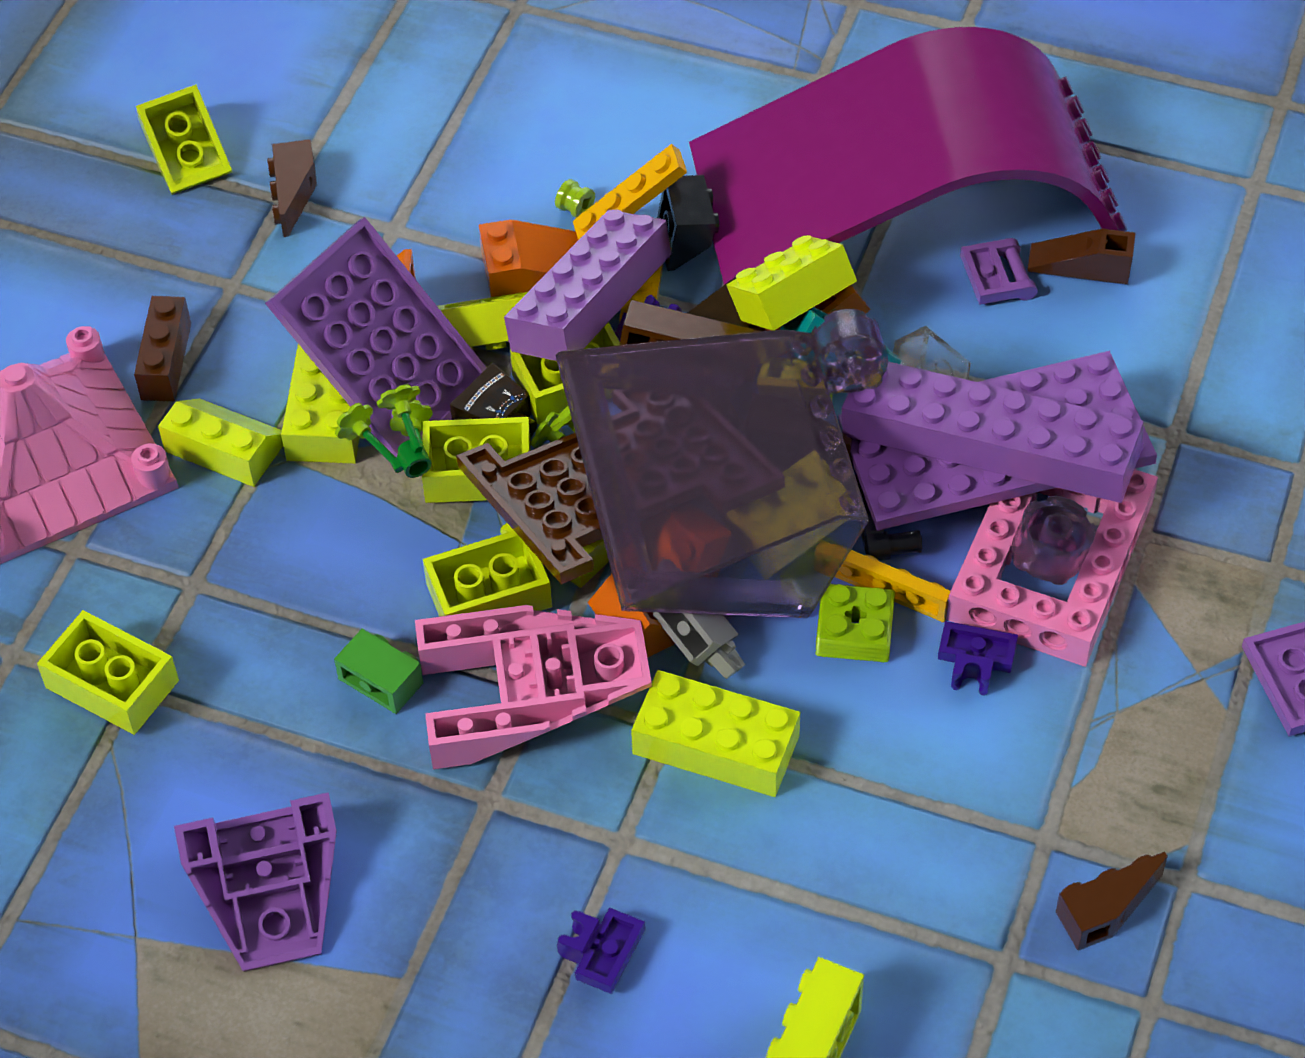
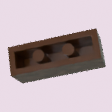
[134,296,191,402]

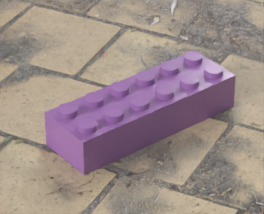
[504,210,671,364]

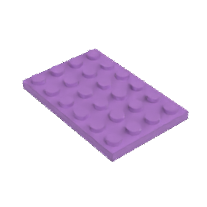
[265,217,487,457]

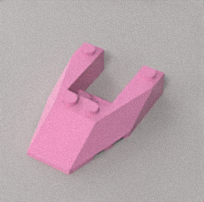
[415,605,652,769]

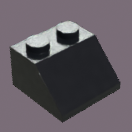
[657,175,719,271]

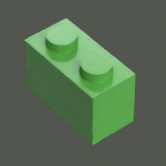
[334,628,423,714]

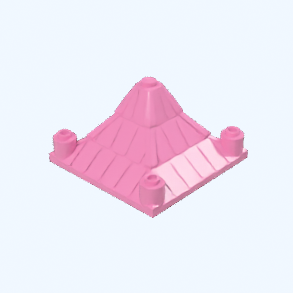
[0,326,179,564]

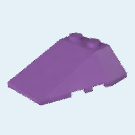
[174,792,337,972]

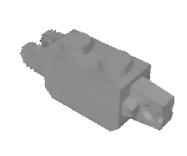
[643,560,745,679]

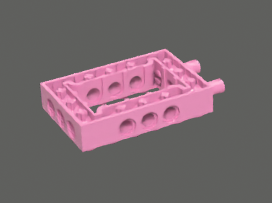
[946,468,1158,667]

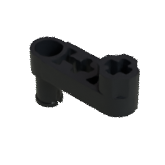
[835,474,922,561]

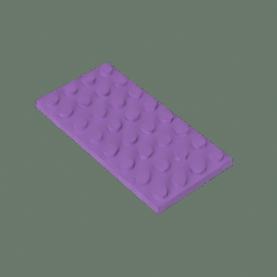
[838,351,1157,531]

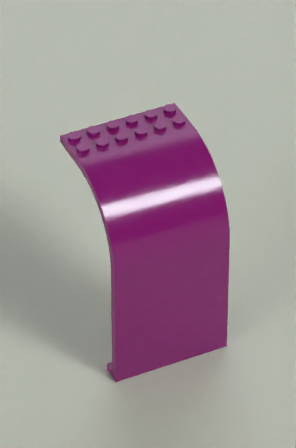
[689,27,1127,285]

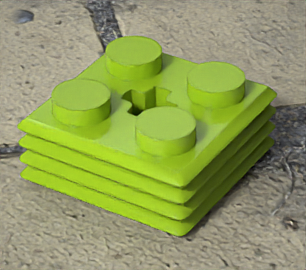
[815,583,895,662]

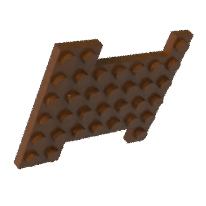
[456,368,785,584]

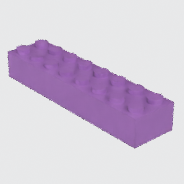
[841,356,1144,503]

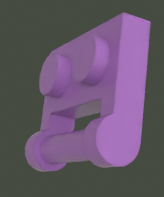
[960,238,1038,305]

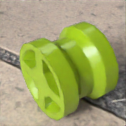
[555,179,595,218]

